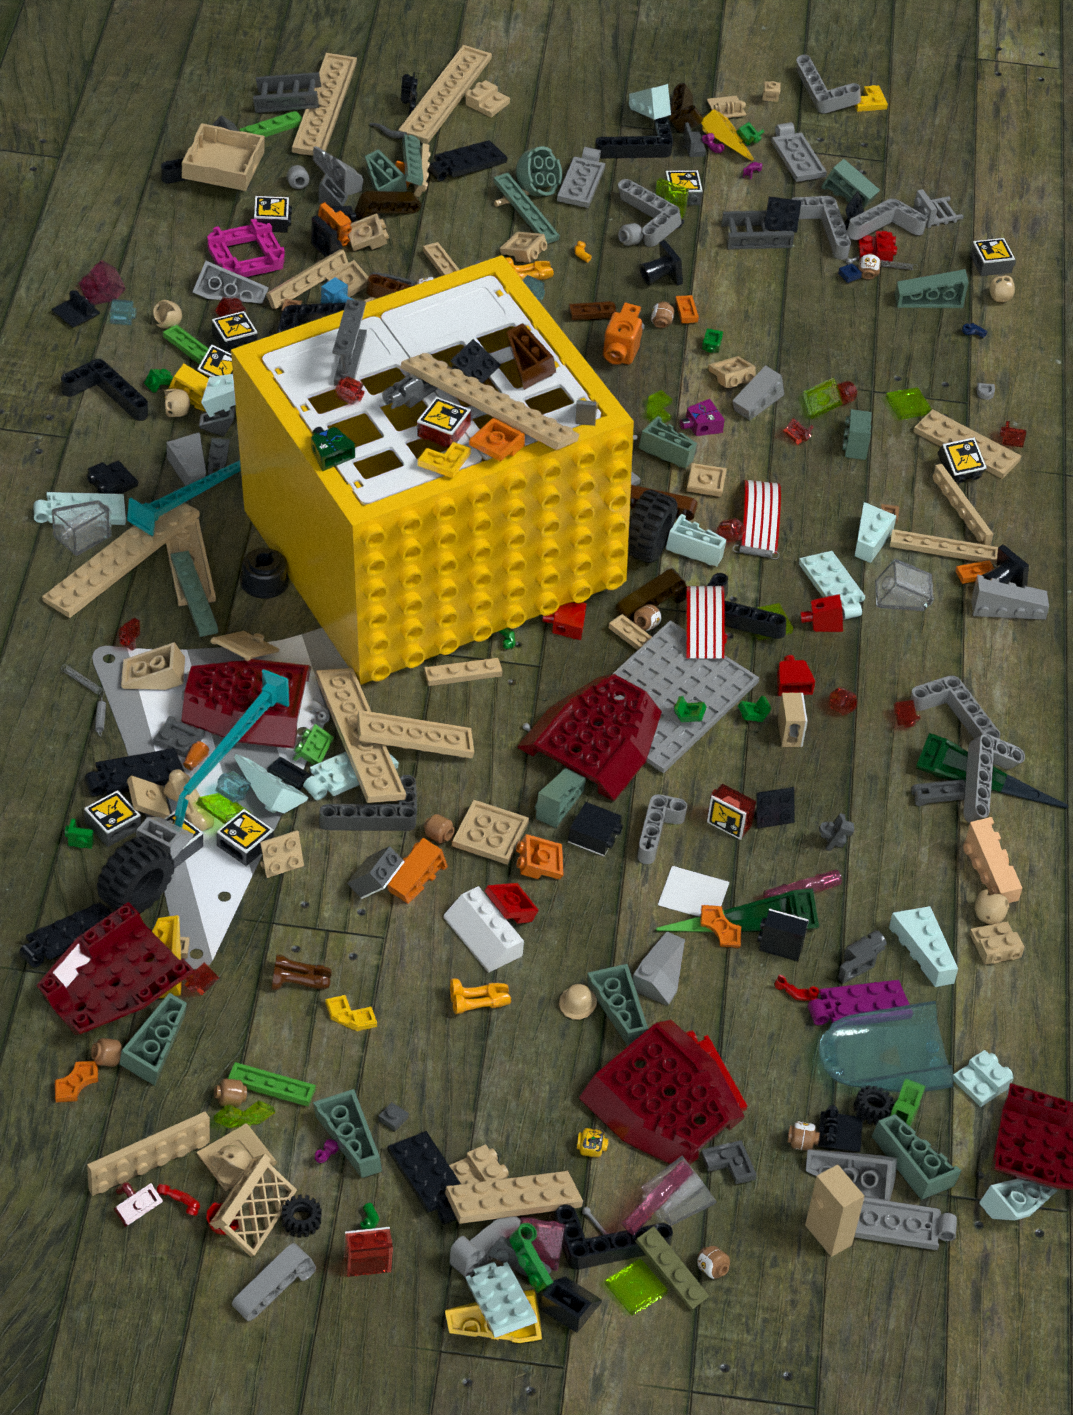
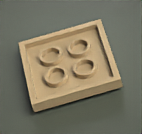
[452,800,529,865]

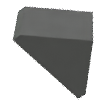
[319,173,348,207]
[576,400,599,426]
[199,406,235,437]

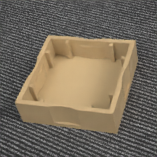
[182,123,265,191]

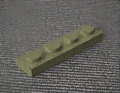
[636,1226,709,1311]

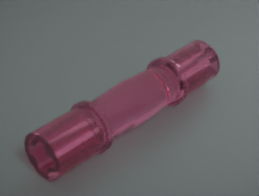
[763,869,842,899]
[622,1161,693,1235]

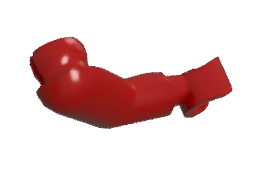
[774,975,819,1001]
[156,1184,200,1216]

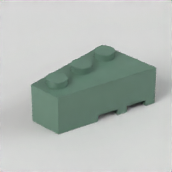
[821,159,880,209]

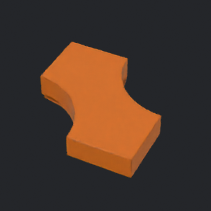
[700,905,741,948]
[55,1061,98,1103]

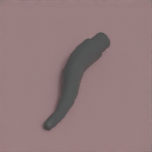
[370,123,407,139]

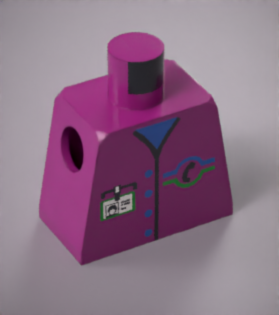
[680,399,725,436]

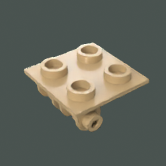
[707,96,746,118]
[260,830,304,878]

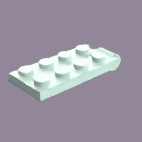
[33,492,126,525]
[799,551,865,620]
[303,752,399,801]
[466,1262,537,1338]

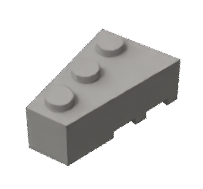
[733,365,784,420]
[167,432,206,486]

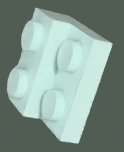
[952,1050,1014,1107]

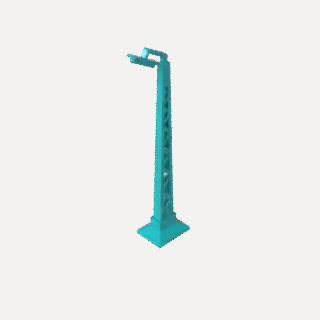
[127,460,241,536]
[175,669,289,828]

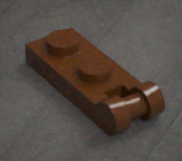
[568,301,617,320]

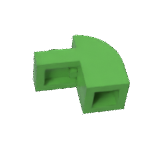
[890,1078,926,1127]

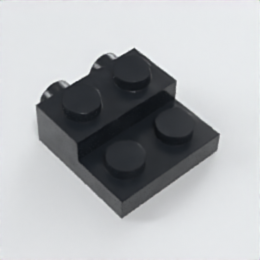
[311,215,342,257]
[87,460,138,494]

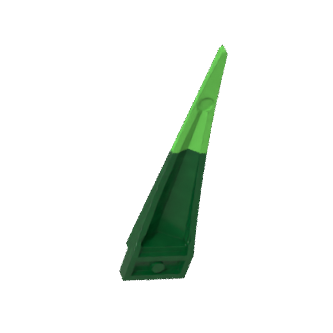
[655,888,819,932]

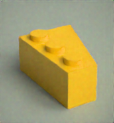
[165,364,209,412]

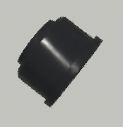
[240,548,289,599]

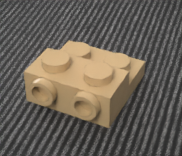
[465,80,510,118]
[349,213,389,251]
[499,232,547,263]
[708,356,756,388]
[969,921,1025,965]
[449,1144,509,1184]

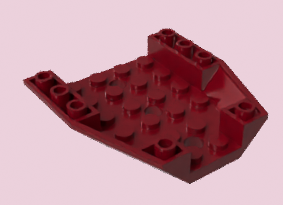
[181,659,311,749]
[517,674,662,801]
[36,902,195,1035]
[579,1020,745,1171]
[991,1083,1073,1191]

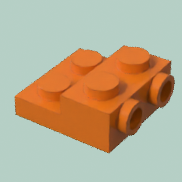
[318,202,352,246]
[469,418,525,462]
[516,834,563,880]

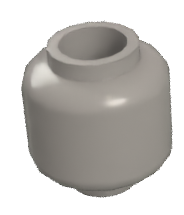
[286,165,309,190]
[618,223,643,246]

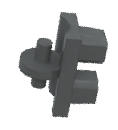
[819,813,854,851]

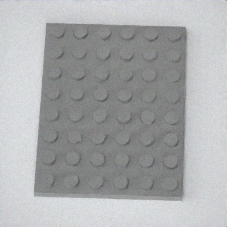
[593,621,759,773]

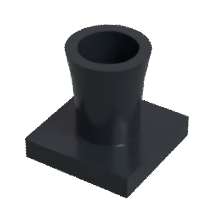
[639,240,683,286]
[981,544,1029,588]

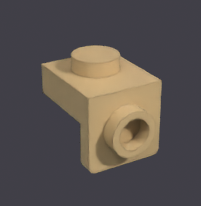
[762,81,780,102]

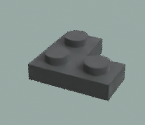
[700,1140,756,1184]

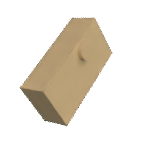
[805,1164,865,1257]

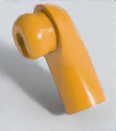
[574,241,592,263]

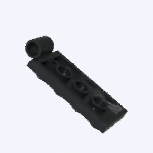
[428,140,508,181]
[84,748,186,797]
[19,902,113,968]
[388,1131,461,1225]

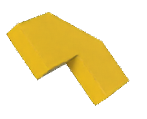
[325,995,377,1031]

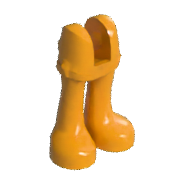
[505,257,554,281]
[450,978,511,1014]

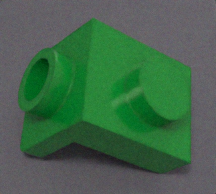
[736,122,764,146]
[702,328,723,353]
[144,369,173,393]
[674,696,707,722]
[738,696,772,722]
[65,818,94,849]

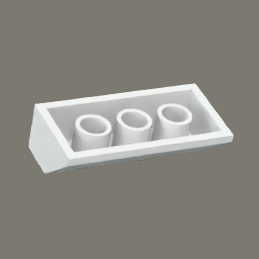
[443,886,524,973]

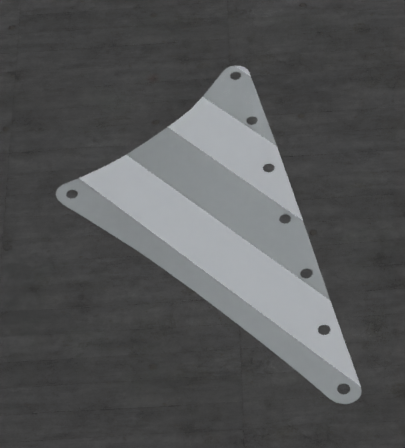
[92,628,349,969]

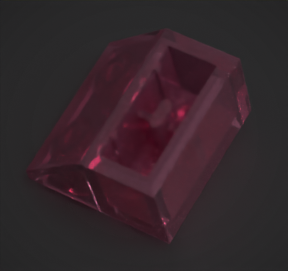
[79,260,126,305]
[520,1217,565,1271]

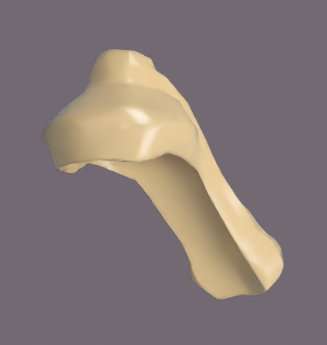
[163,769,214,831]

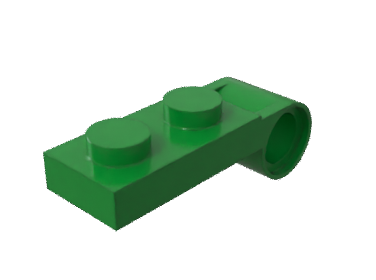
[509,1223,553,1293]

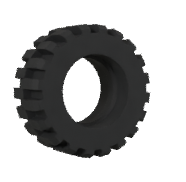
[628,489,678,563]
[97,836,175,914]

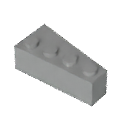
[971,575,1049,620]

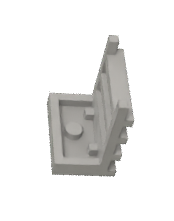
[914,189,963,228]

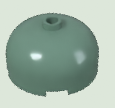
[516,146,562,196]

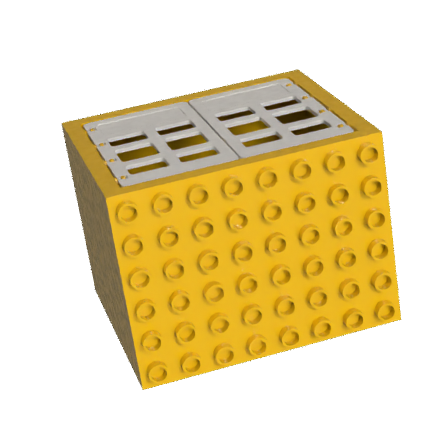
[231,255,634,685]

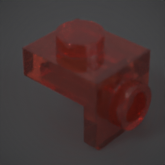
[215,297,246,317]
[783,418,814,445]
[1000,421,1026,448]
[119,617,140,651]
[893,700,921,728]
[185,962,219,995]

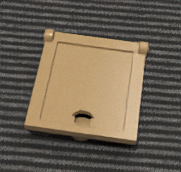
[211,631,280,661]
[197,1123,277,1191]

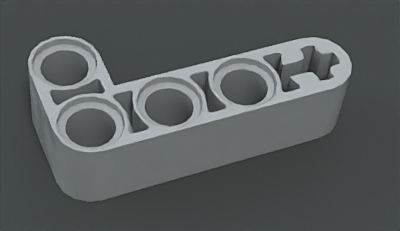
[638,794,687,864]
[450,1216,524,1278]
[232,1243,316,1321]

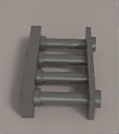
[253,72,322,113]
[721,210,794,250]
[332,299,367,388]

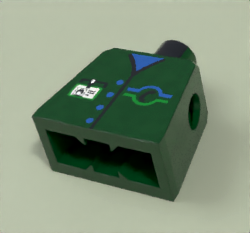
[311,427,355,471]

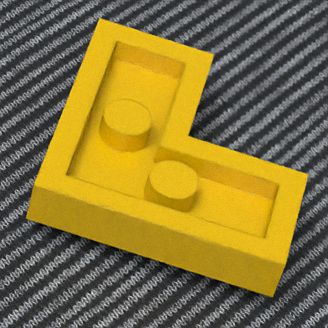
[854,85,888,112]
[417,442,471,478]

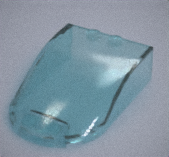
[819,1001,953,1092]

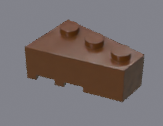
[507,323,556,390]

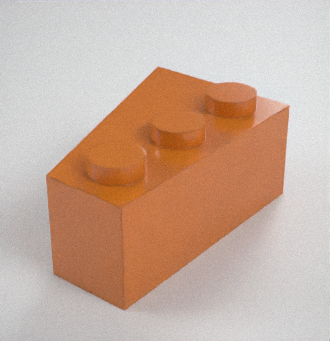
[387,838,448,904]

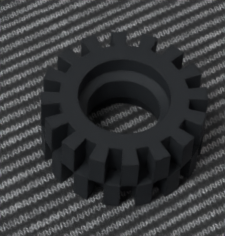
[853,1085,894,1125]
[282,1194,322,1238]

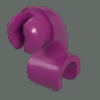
[702,133,724,153]
[743,162,763,179]
[314,1139,339,1164]

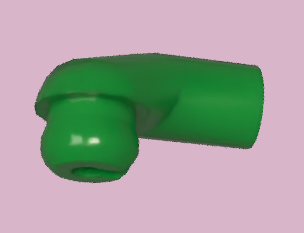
[499,628,516,650]
[360,1203,380,1230]

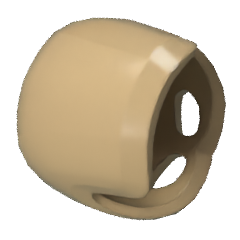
[989,275,1015,302]
[153,300,182,329]
[164,389,190,417]
[975,889,1009,925]
[214,1145,250,1186]

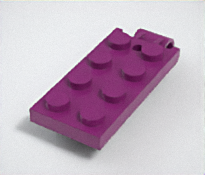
[807,980,913,1026]

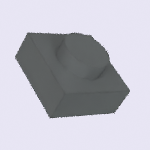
[378,1102,409,1132]

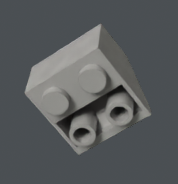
[136,817,193,859]

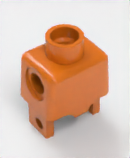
[603,303,643,365]

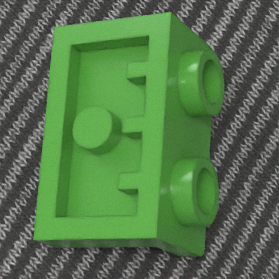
[293,724,334,765]

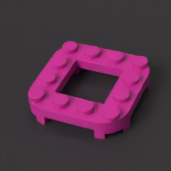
[207,219,285,277]

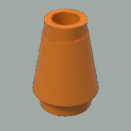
[183,741,209,771]

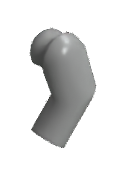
[310,701,330,724]

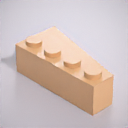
[963,817,1022,903]

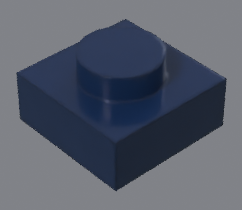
[838,263,862,283]

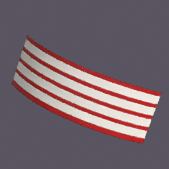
[741,480,781,554]
[687,586,725,658]

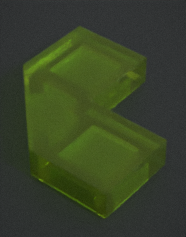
[646,390,673,424]
[214,1100,275,1128]

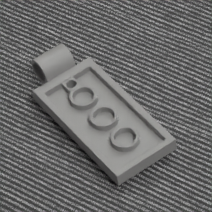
[771,122,827,182]
[557,147,605,208]
[854,1197,957,1250]

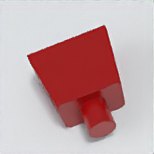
[800,594,843,632]
[543,602,587,640]
[777,655,815,696]

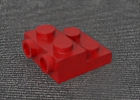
[858,231,897,262]
[484,883,539,923]

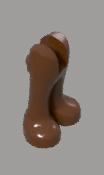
[271,954,332,991]

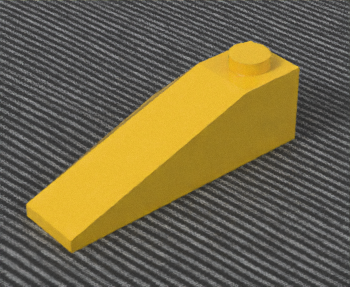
[701,109,754,161]
[146,915,182,998]
[445,1289,542,1343]

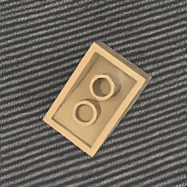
[121,642,185,690]

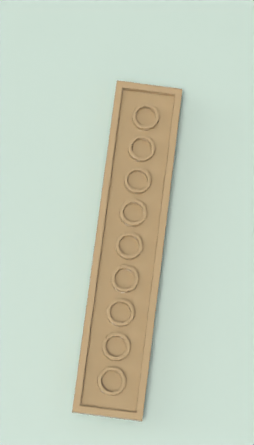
[398,45,492,144]
[292,53,357,156]
[400,353,579,450]
[42,499,200,618]
[315,668,406,803]

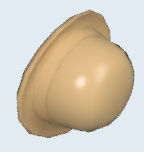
[559,984,597,1020]

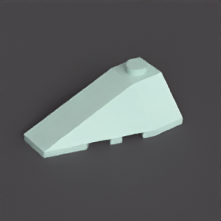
[234,754,308,813]
[979,1178,1058,1220]

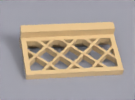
[210,1154,297,1257]

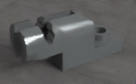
[382,373,438,409]
[838,930,887,984]

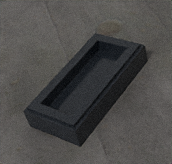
[268,757,311,790]

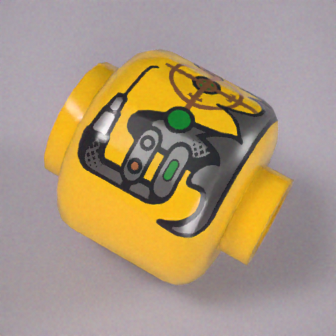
[577,1128,608,1158]

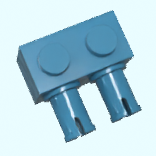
[321,277,354,304]

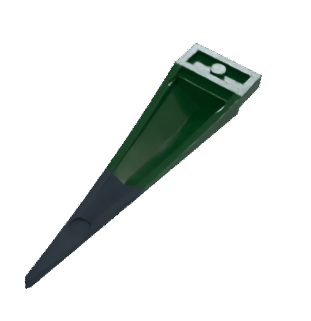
[916,733,1069,809]

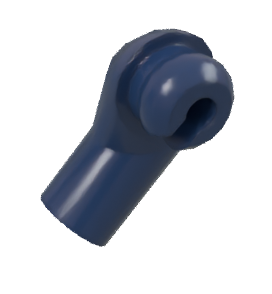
[962,323,988,338]

